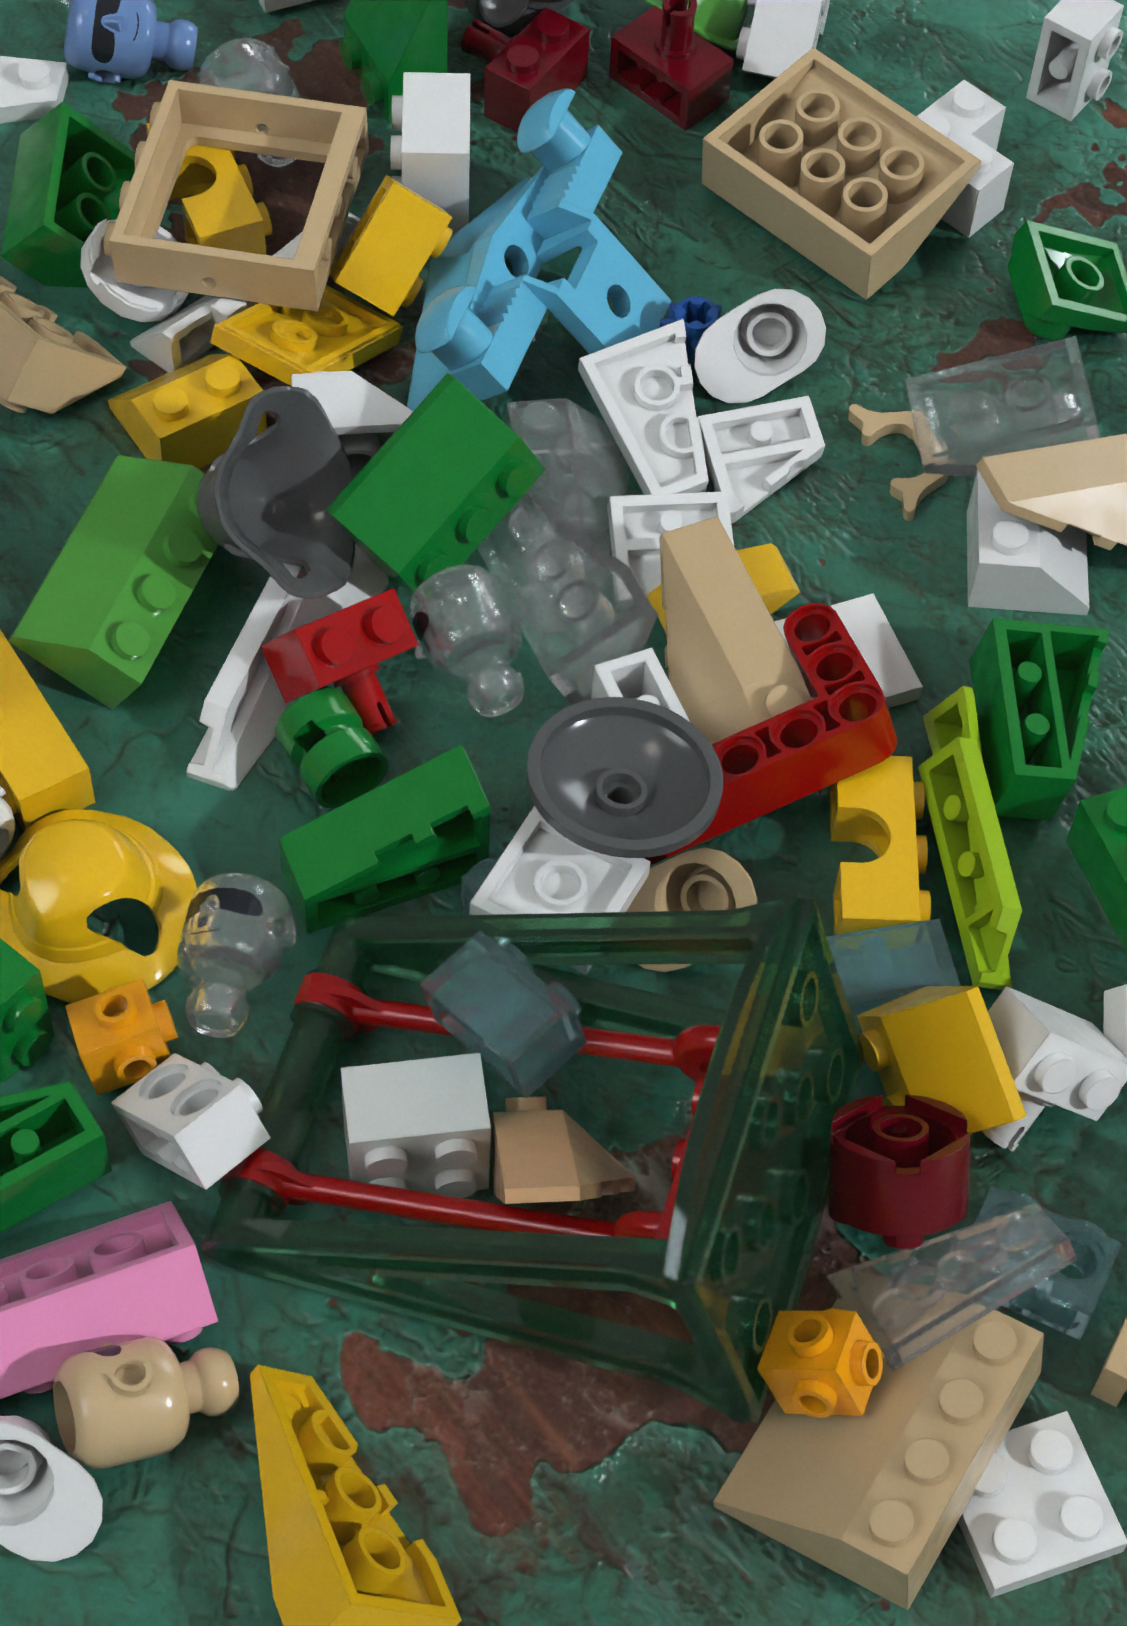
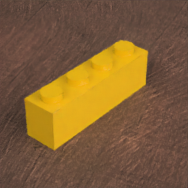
[0,629,96,831]

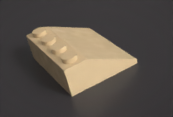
[701,47,981,300]
[713,1274,1044,1611]

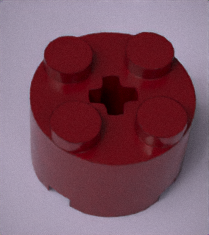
[828,1095,971,1250]

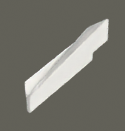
[130,212,360,373]
[186,544,389,791]

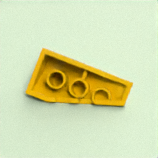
[250,1365,462,1626]

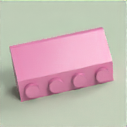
[0,1201,218,1399]

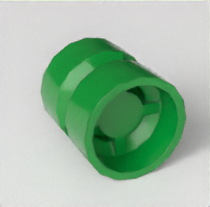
[275,688,388,808]

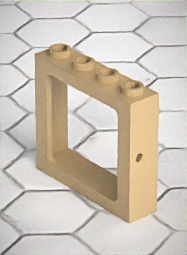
[104,80,369,312]

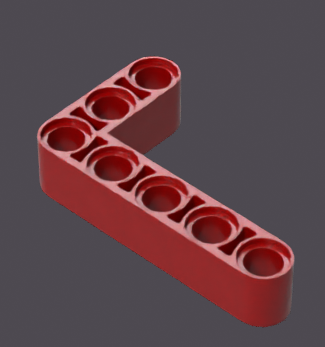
[644,603,898,866]

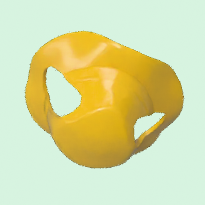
[0,809,198,1003]

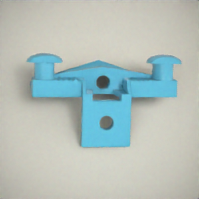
[407,88,672,411]

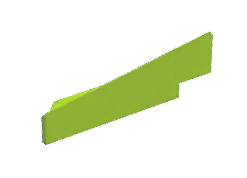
[918,686,1022,990]

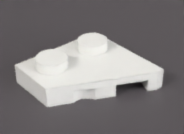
[698,396,825,524]
[607,491,734,611]

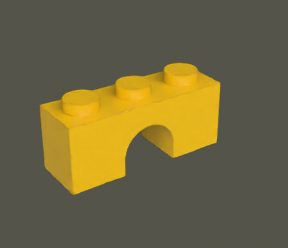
[146,123,272,255]
[829,756,931,954]

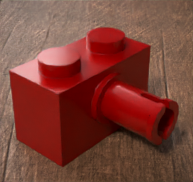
[260,588,419,734]

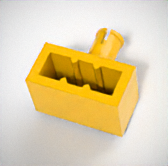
[329,175,452,317]

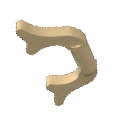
[848,404,952,521]

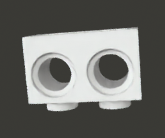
[111,1053,271,1190]

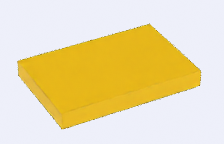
[210,285,403,386]

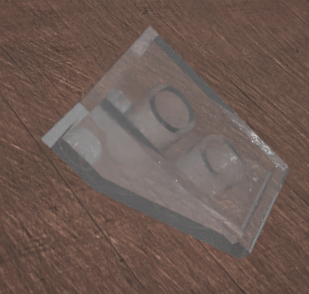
[905,336,1100,477]

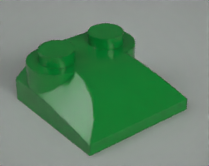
[1007,220,1127,340]

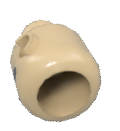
[53,1336,239,1469]

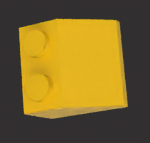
[108,353,267,469]
[856,986,1027,1133]

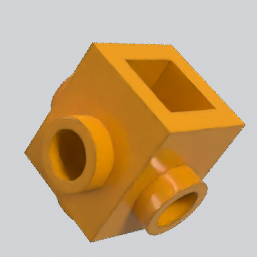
[65,978,178,1096]
[757,1308,883,1418]

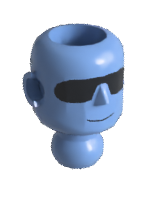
[64,0,198,84]

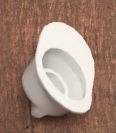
[694,289,826,403]
[0,1415,103,1562]

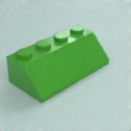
[8,455,218,710]

